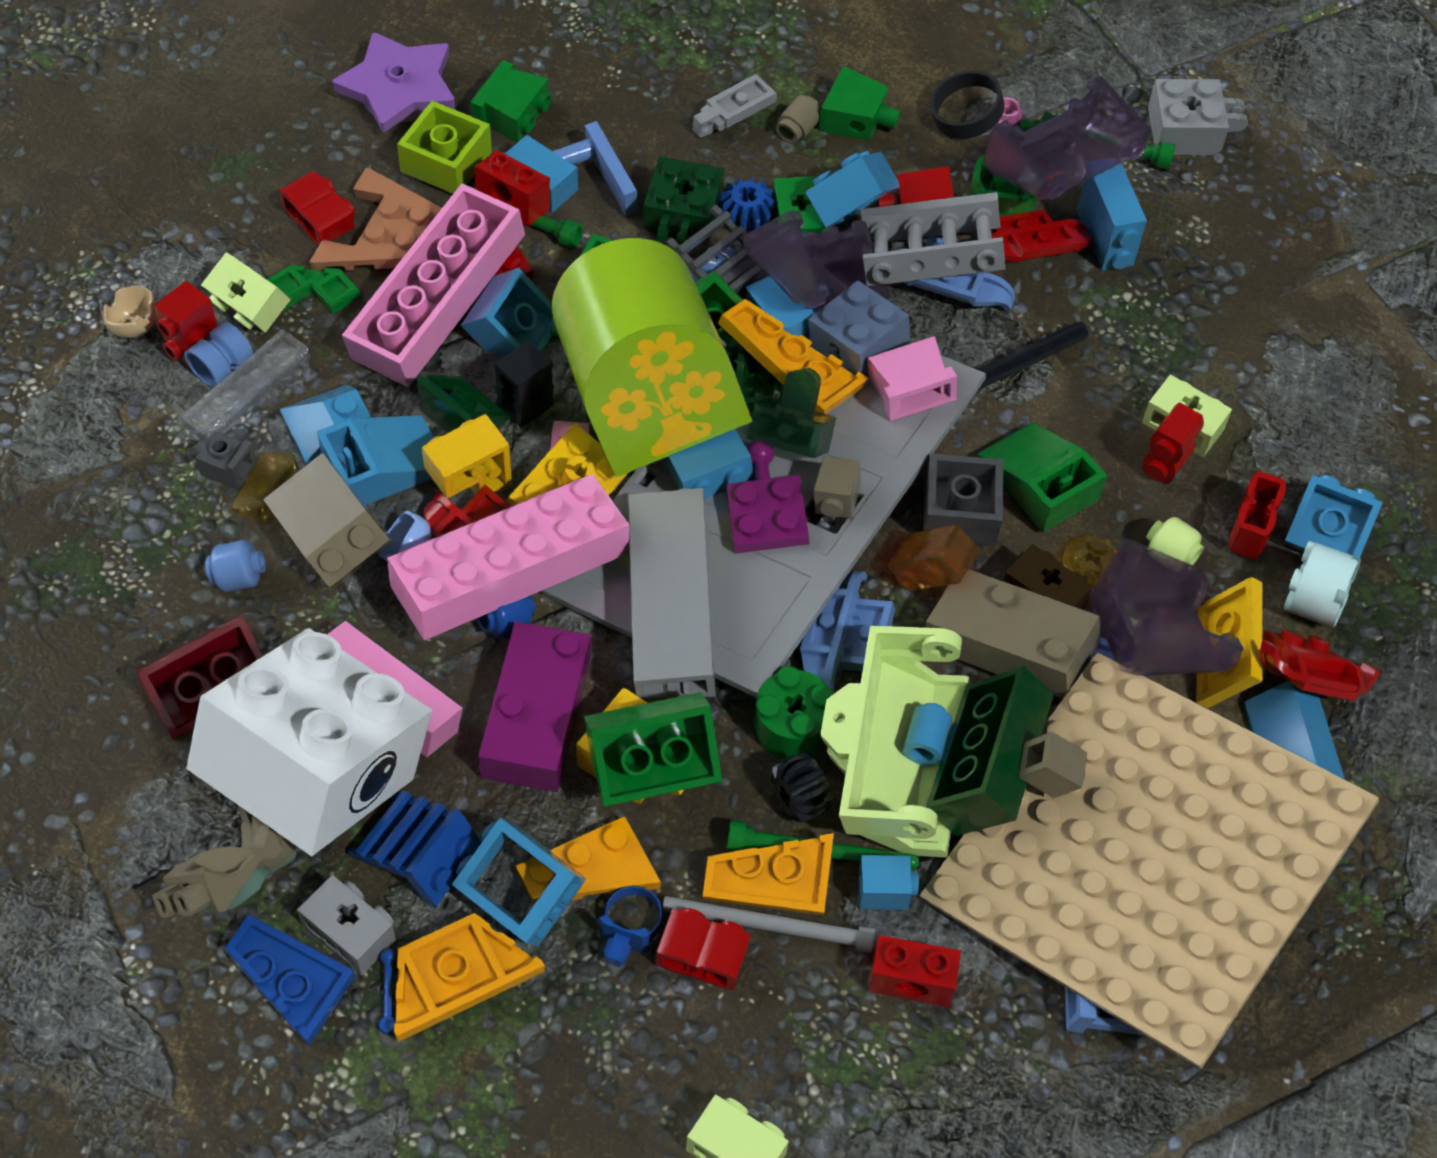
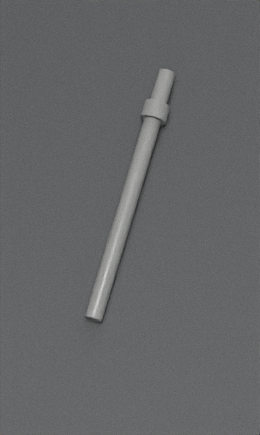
[662,896,907,953]

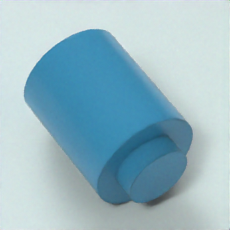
[903,703,952,766]

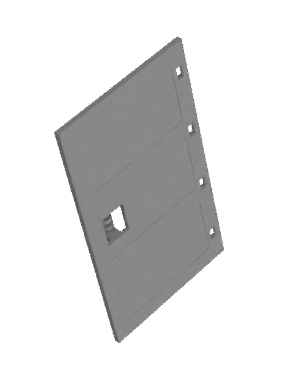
[542,302,986,698]

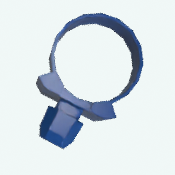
[599,886,662,967]

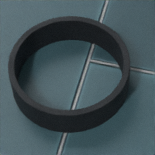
[930,70,1005,139]

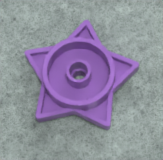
[333,33,455,132]

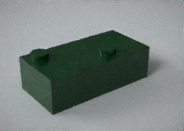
[926,666,1054,836]

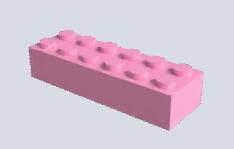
[342,183,525,387]
[387,474,629,640]

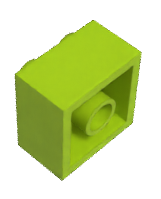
[397,100,492,194]

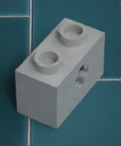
[297,875,396,976]

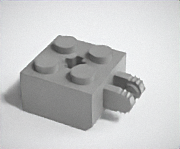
[1148,79,1248,155]

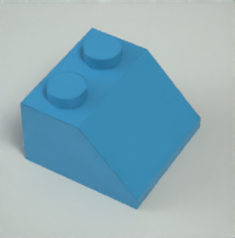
[461,267,554,357]

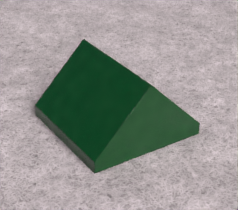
[417,375,510,433]

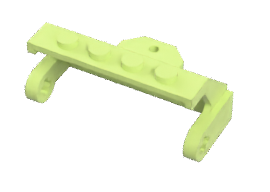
[821,626,971,858]

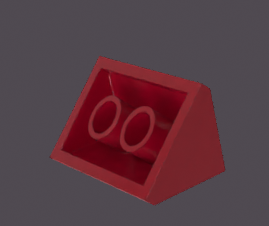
[135,614,263,740]

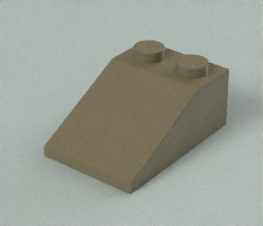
[263,453,394,588]

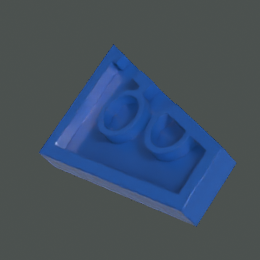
[225,914,356,1046]

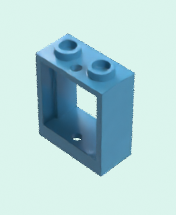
[452,817,587,946]

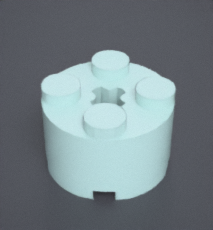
[1283,541,1361,628]

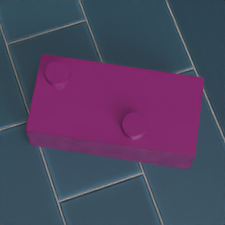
[478,621,591,792]

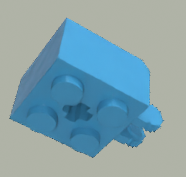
[806,150,900,228]

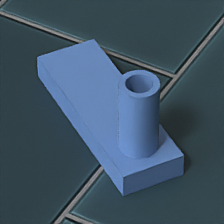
[553,121,638,217]

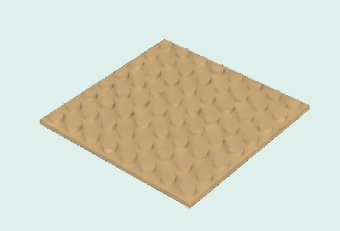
[919,652,1379,1069]

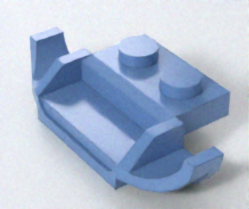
[892,236,1015,311]
[800,571,895,694]

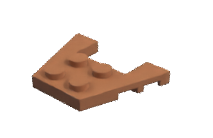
[309,168,442,271]

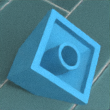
[280,384,371,465]

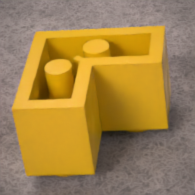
[421,414,512,499]

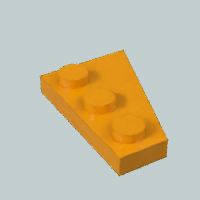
[516,816,661,906]
[702,833,834,916]

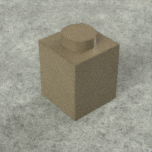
[814,456,861,519]
[1019,732,1087,798]

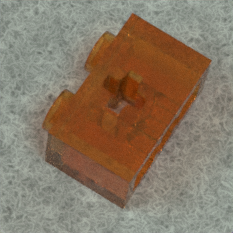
[887,524,980,591]

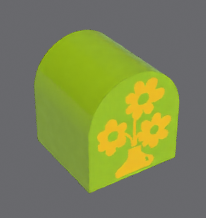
[552,238,753,477]

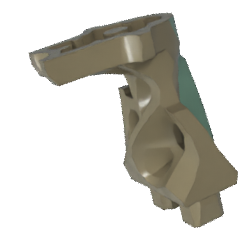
[152,805,297,918]

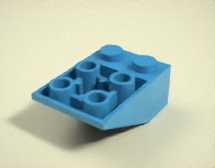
[316,415,434,505]

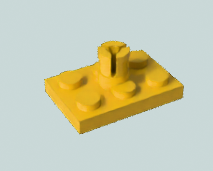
[506,423,629,507]
[1196,577,1266,708]

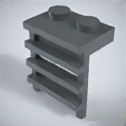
[665,204,773,298]

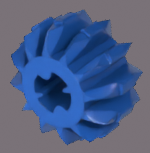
[719,177,776,234]

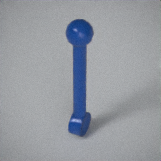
[379,949,397,1035]

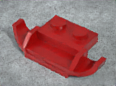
[991,209,1094,262]
[424,485,512,538]
[1259,629,1381,701]

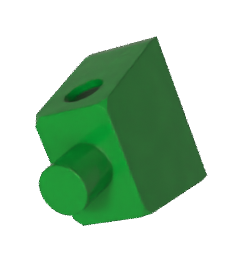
[819,66,901,140]

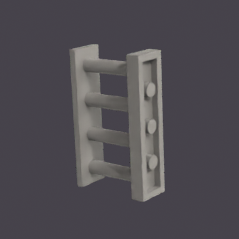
[861,192,1006,286]

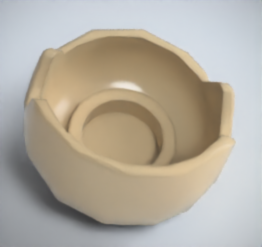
[103,286,157,338]

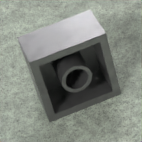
[923,453,1003,545]

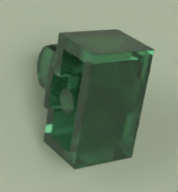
[747,367,837,459]

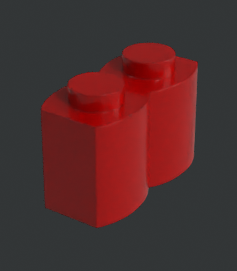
[279,171,355,246]
[1142,402,1204,485]
[1228,471,1286,560]
[655,908,751,990]

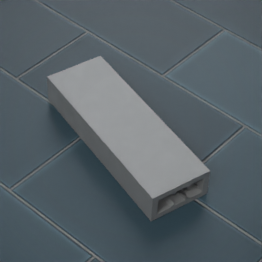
[628,488,716,702]

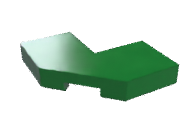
[266,265,361,315]

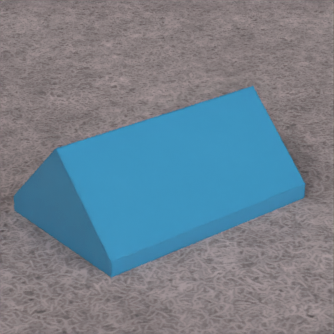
[1243,681,1345,780]

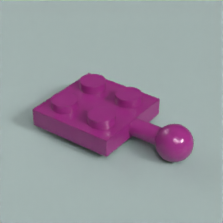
[726,439,810,554]

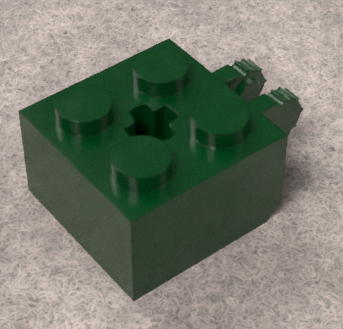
[643,156,725,245]

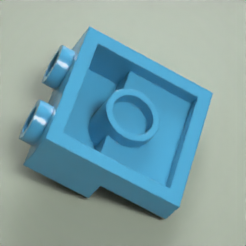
[1283,475,1383,559]

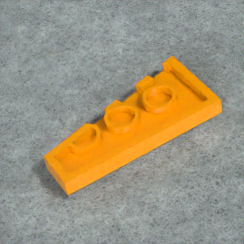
[718,299,869,419]

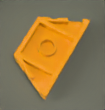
[394,913,545,1042]

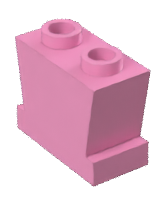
[868,336,957,421]

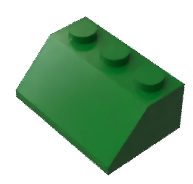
[584,692,723,807]

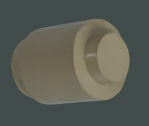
[776,95,821,144]

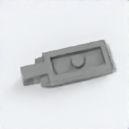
[692,74,777,138]

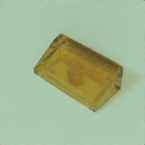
[230,451,298,523]

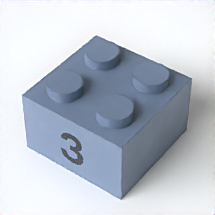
[808,281,910,377]

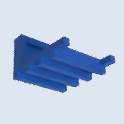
[348,790,482,907]

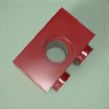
[475,150,550,227]
[154,280,218,367]
[868,935,961,1008]

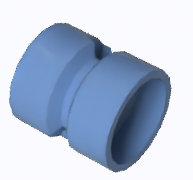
[184,321,254,388]

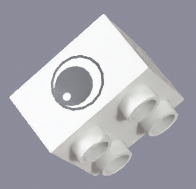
[186,628,433,857]

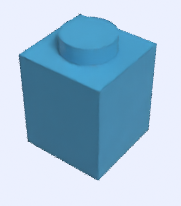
[858,855,919,910]

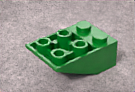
[976,422,1107,533]

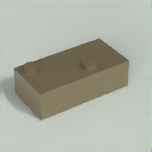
[926,566,1100,699]

